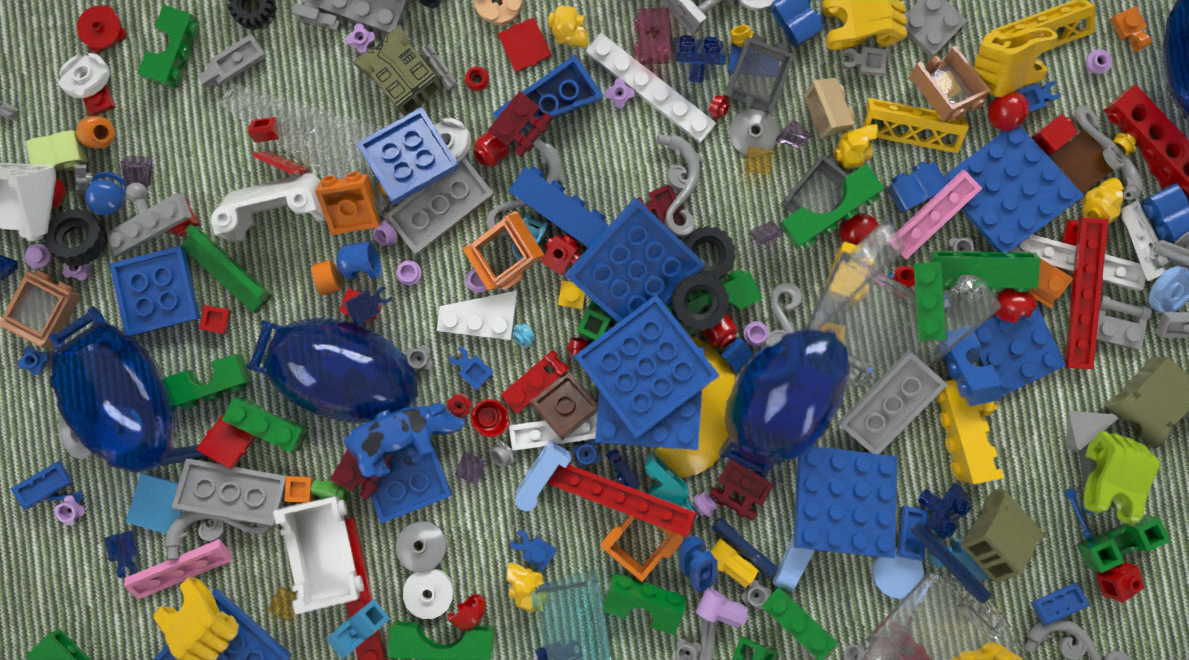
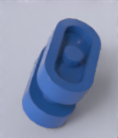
[679,536,718,592]

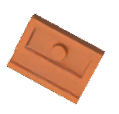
[1028,251,1074,308]

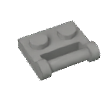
[1097,295,1152,350]

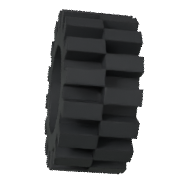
[227,0,277,30]

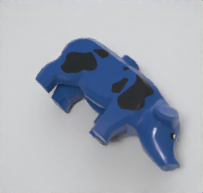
[343,403,465,478]

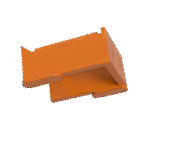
[462,211,545,291]
[601,515,683,582]

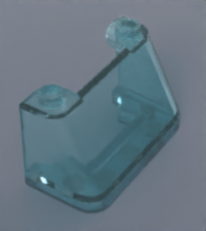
[531,570,611,660]

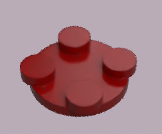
[77,5,127,54]

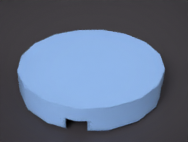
[1149,266,1189,314]
[872,547,924,599]

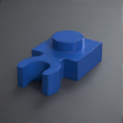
[1016,81,1061,113]
[449,346,494,390]
[510,529,557,571]

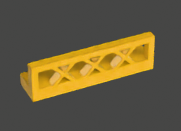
[991,0,1096,47]
[863,98,969,153]

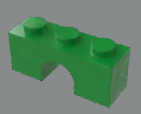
[137,4,200,90]
[914,261,948,342]
[162,354,252,410]
[222,397,310,452]
[1077,514,1171,573]
[602,573,686,635]
[762,587,840,660]

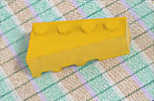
[936,379,1004,484]

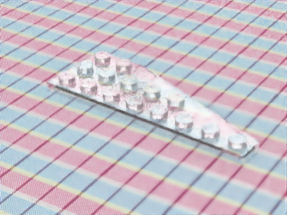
[218,84,392,216]

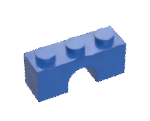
[938,327,1003,407]

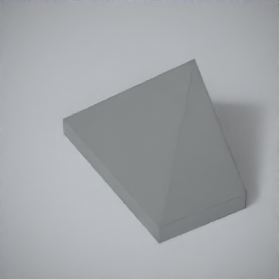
[1066,410,1118,451]

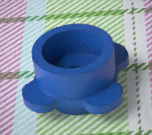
[18,346,48,375]
[573,440,601,468]

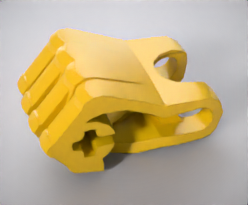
[821,0,907,50]
[974,27,1058,97]
[154,577,239,660]

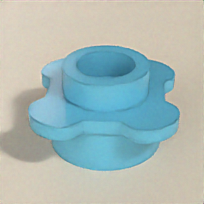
[513,323,535,348]

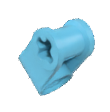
[512,213,550,261]

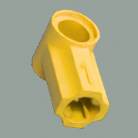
[710,538,758,588]

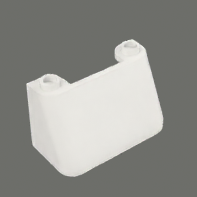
[0,163,56,241]
[211,173,326,243]
[273,496,364,614]

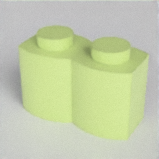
[25,130,88,174]

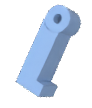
[515,440,571,511]
[772,534,815,593]

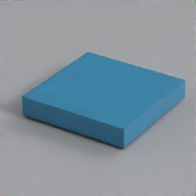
[126,473,182,534]

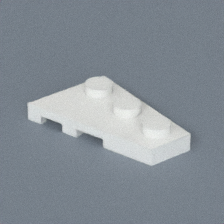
[1121,200,1172,281]
[437,291,518,340]

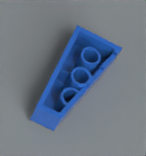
[493,55,604,132]

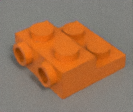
[315,171,381,235]

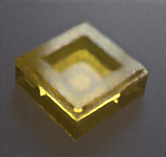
[744,146,773,175]
[267,586,297,621]

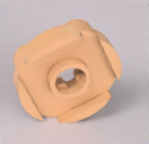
[474,0,523,26]

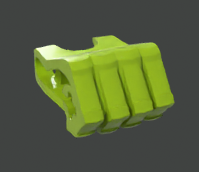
[1083,431,1160,525]

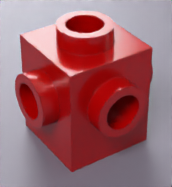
[541,234,582,275]
[1096,561,1145,603]

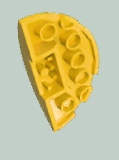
[649,336,741,480]

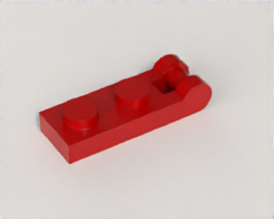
[501,349,570,414]

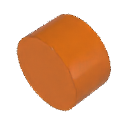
[312,260,341,296]

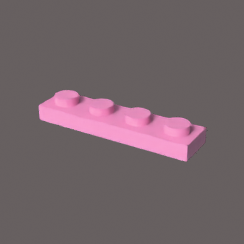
[888,170,982,260]
[124,539,232,600]

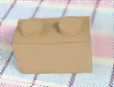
[803,78,855,140]

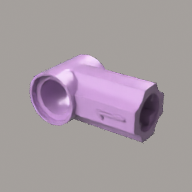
[695,588,748,628]

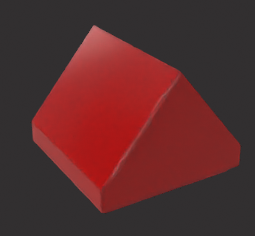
[247,117,280,143]

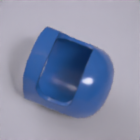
[85,172,126,215]
[336,241,382,280]

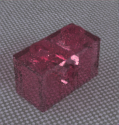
[634,7,671,65]

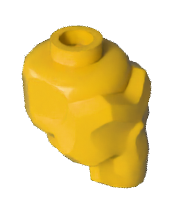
[548,5,589,48]
[833,124,878,170]
[1082,177,1124,225]
[506,562,548,612]

